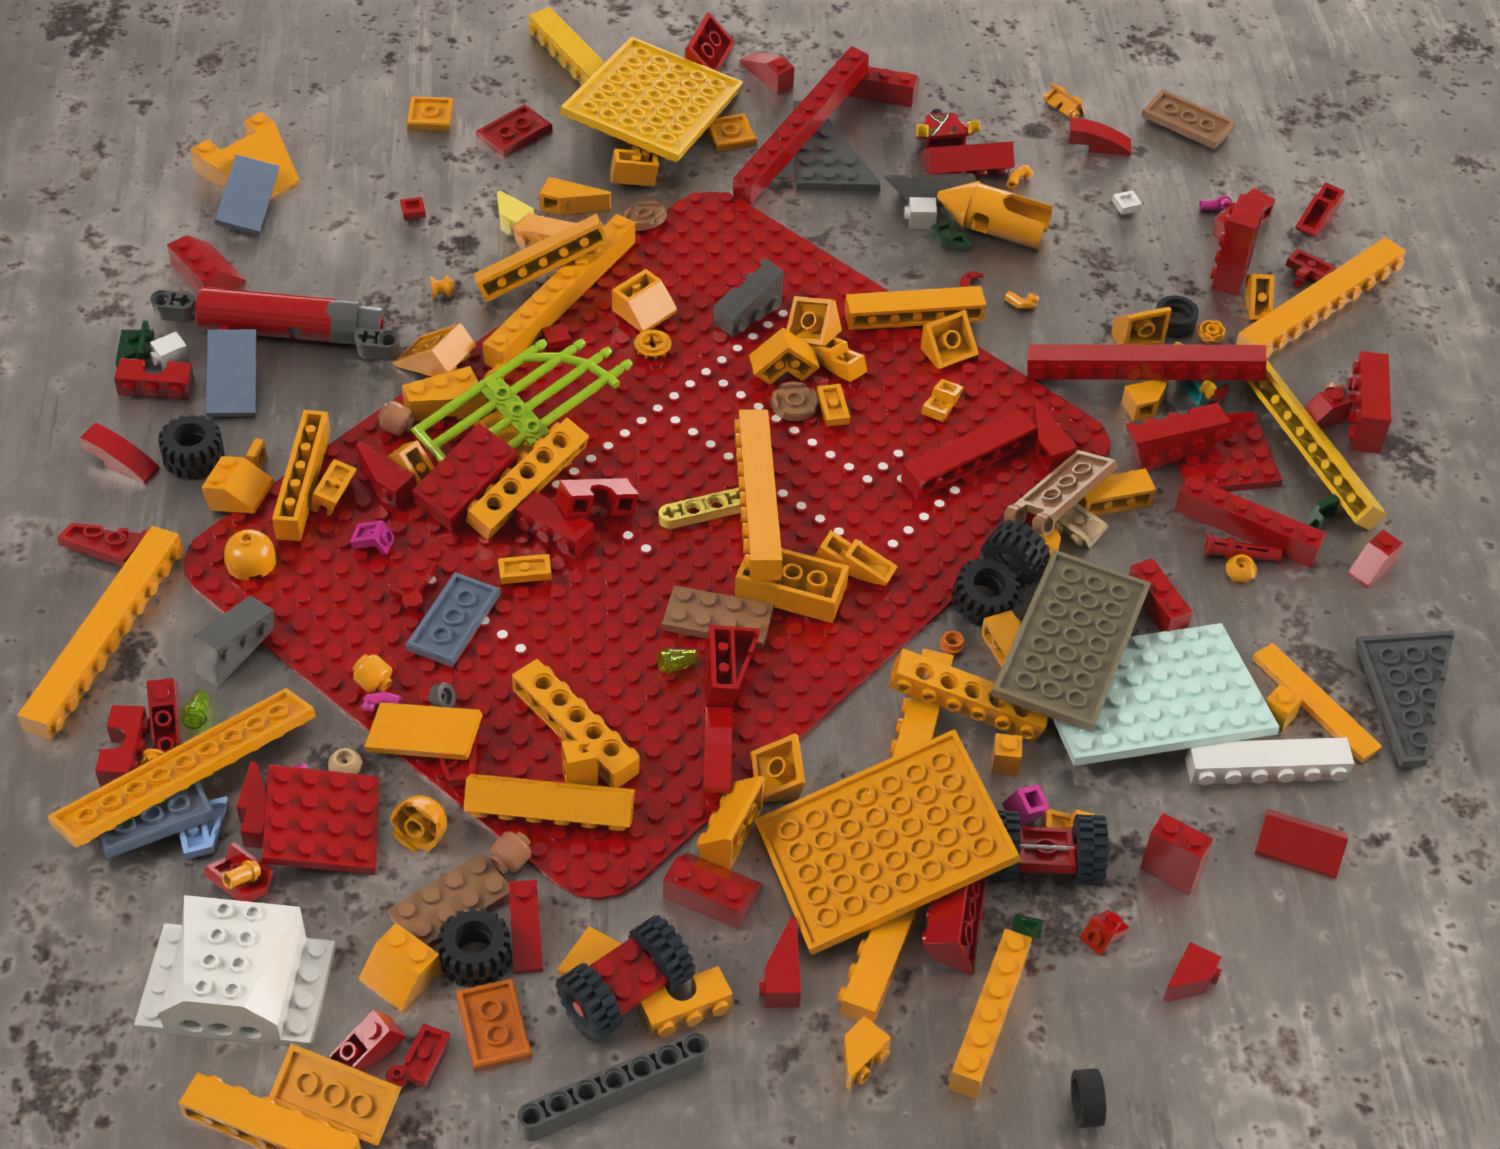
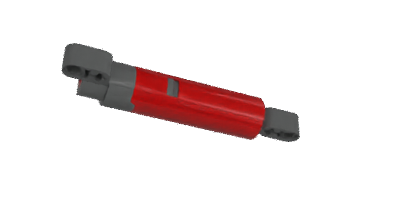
[150,287,401,361]

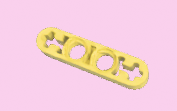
[659,488,741,529]

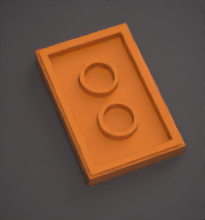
[455,978,532,1072]

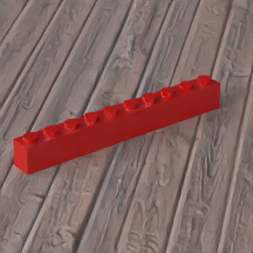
[733,46,869,205]
[1027,344,1267,381]

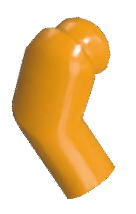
[1007,165,1034,189]
[1004,291,1039,309]

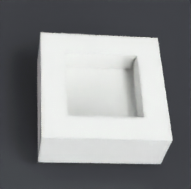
[1112,190,1142,215]

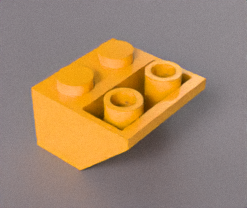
[612,269,677,332]

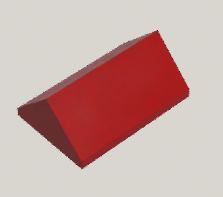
[685,12,735,71]
[1255,809,1348,879]

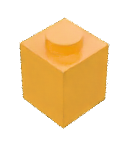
[1265,684,1303,732]
[991,733,1022,776]

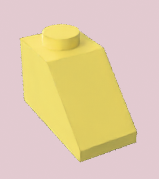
[497,191,534,238]

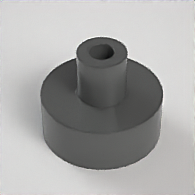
[428,682,456,708]

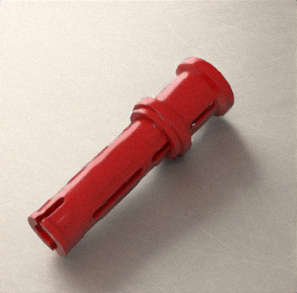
[1204,534,1282,563]

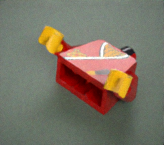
[915,109,981,149]

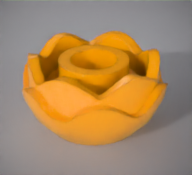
[1198,320,1226,345]
[1226,555,1257,583]

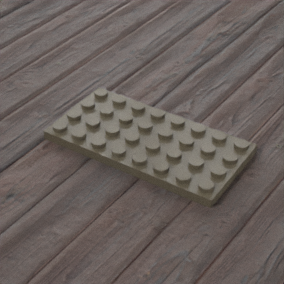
[991,550,1151,732]

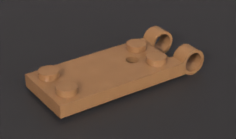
[1004,450,1118,535]

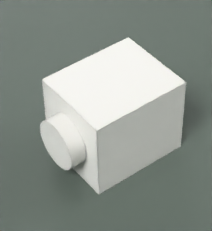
[904,197,937,229]
[150,332,190,371]

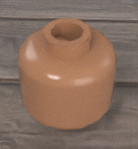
[377,400,415,436]
[490,831,531,873]

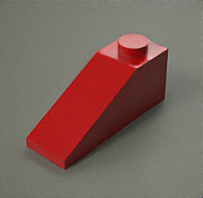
[739,52,795,94]
[356,441,416,508]
[508,880,543,974]
[758,917,801,1008]

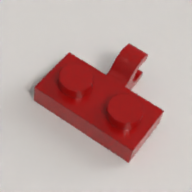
[1285,248,1337,288]

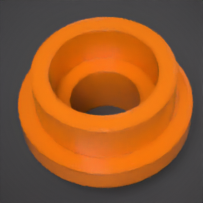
[939,631,965,655]

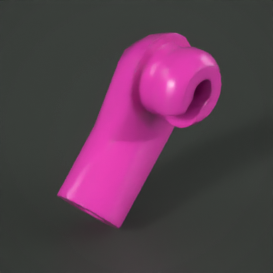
[1199,195,1232,211]

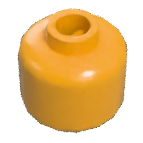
[352,654,392,693]

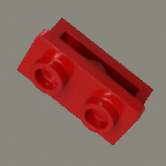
[204,842,273,902]

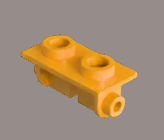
[1043,83,1085,119]

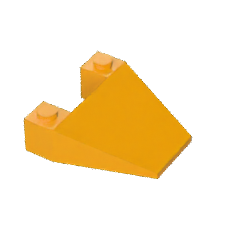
[190,112,300,199]

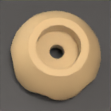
[328,748,363,774]

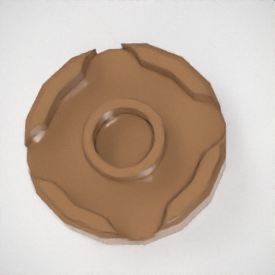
[623,201,667,231]
[771,382,818,421]

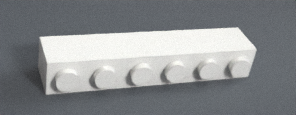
[1185,738,1355,785]

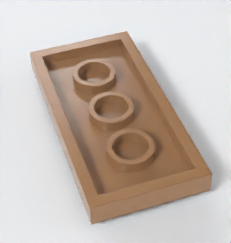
[1141,89,1236,149]
[662,585,774,649]
[387,852,509,948]

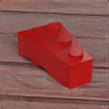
[704,624,761,708]

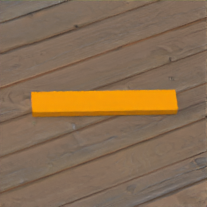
[1252,643,1383,764]

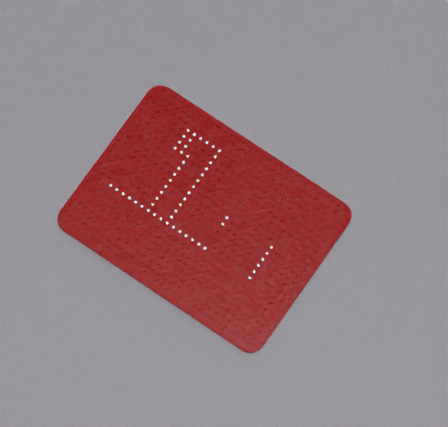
[183,191,1111,900]

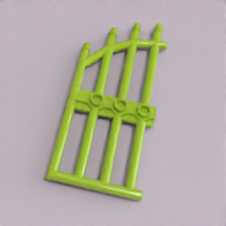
[410,339,633,463]

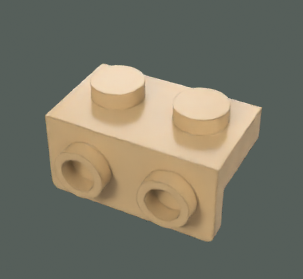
[1054,503,1108,549]

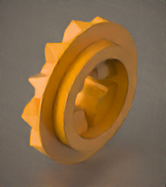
[634,330,671,360]

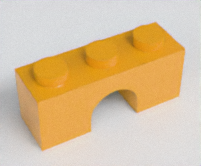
[638,966,733,1039]

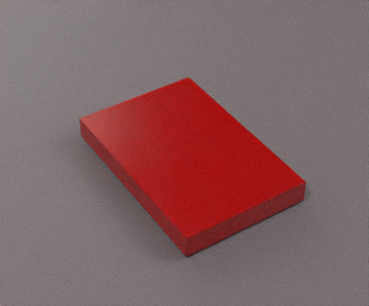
[476,104,553,157]

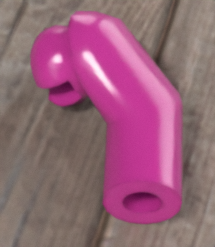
[361,691,402,712]

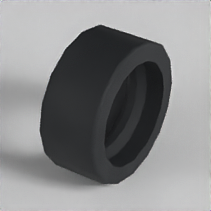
[1156,295,1199,337]
[1071,1068,1107,1128]

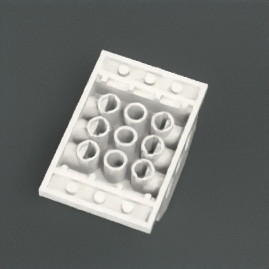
[134,895,336,1049]

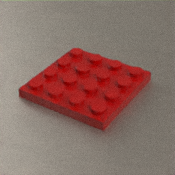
[1175,411,1283,492]
[261,764,379,875]

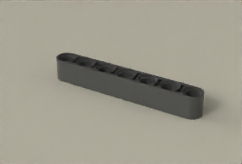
[517,1032,709,1141]

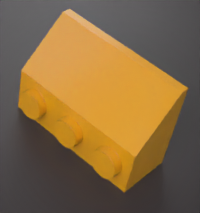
[697,776,765,870]

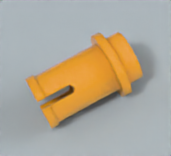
[222,860,261,889]

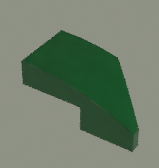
[930,219,972,250]
[1304,494,1340,530]
[1012,914,1043,939]

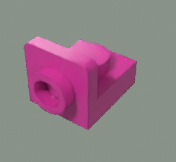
[350,520,395,555]

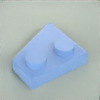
[179,796,229,860]

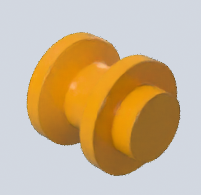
[430,275,455,300]

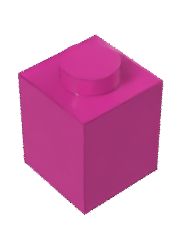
[1002,784,1050,826]

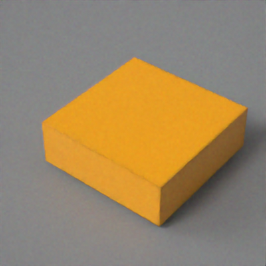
[246,438,267,469]

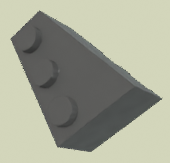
[713,258,784,337]
[194,595,274,688]

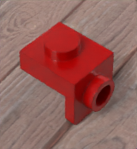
[1080,910,1130,955]

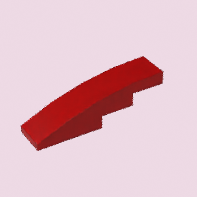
[703,707,732,793]

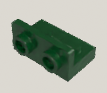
[115,320,154,367]

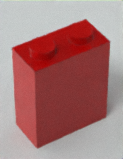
[1140,813,1214,895]

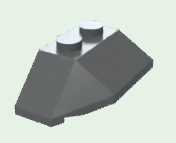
[886,173,975,207]

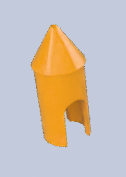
[937,181,1054,251]

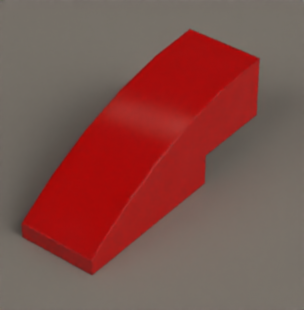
[1068,117,1131,156]
[1295,182,1345,237]
[80,422,160,485]
[236,762,266,849]

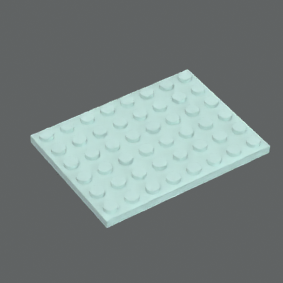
[1052,623,1279,766]

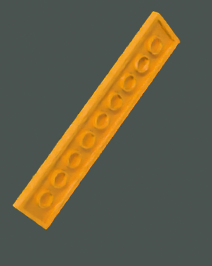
[47,688,316,848]

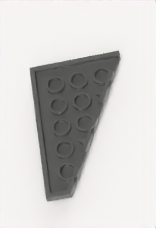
[793,101,881,191]
[1355,630,1455,768]

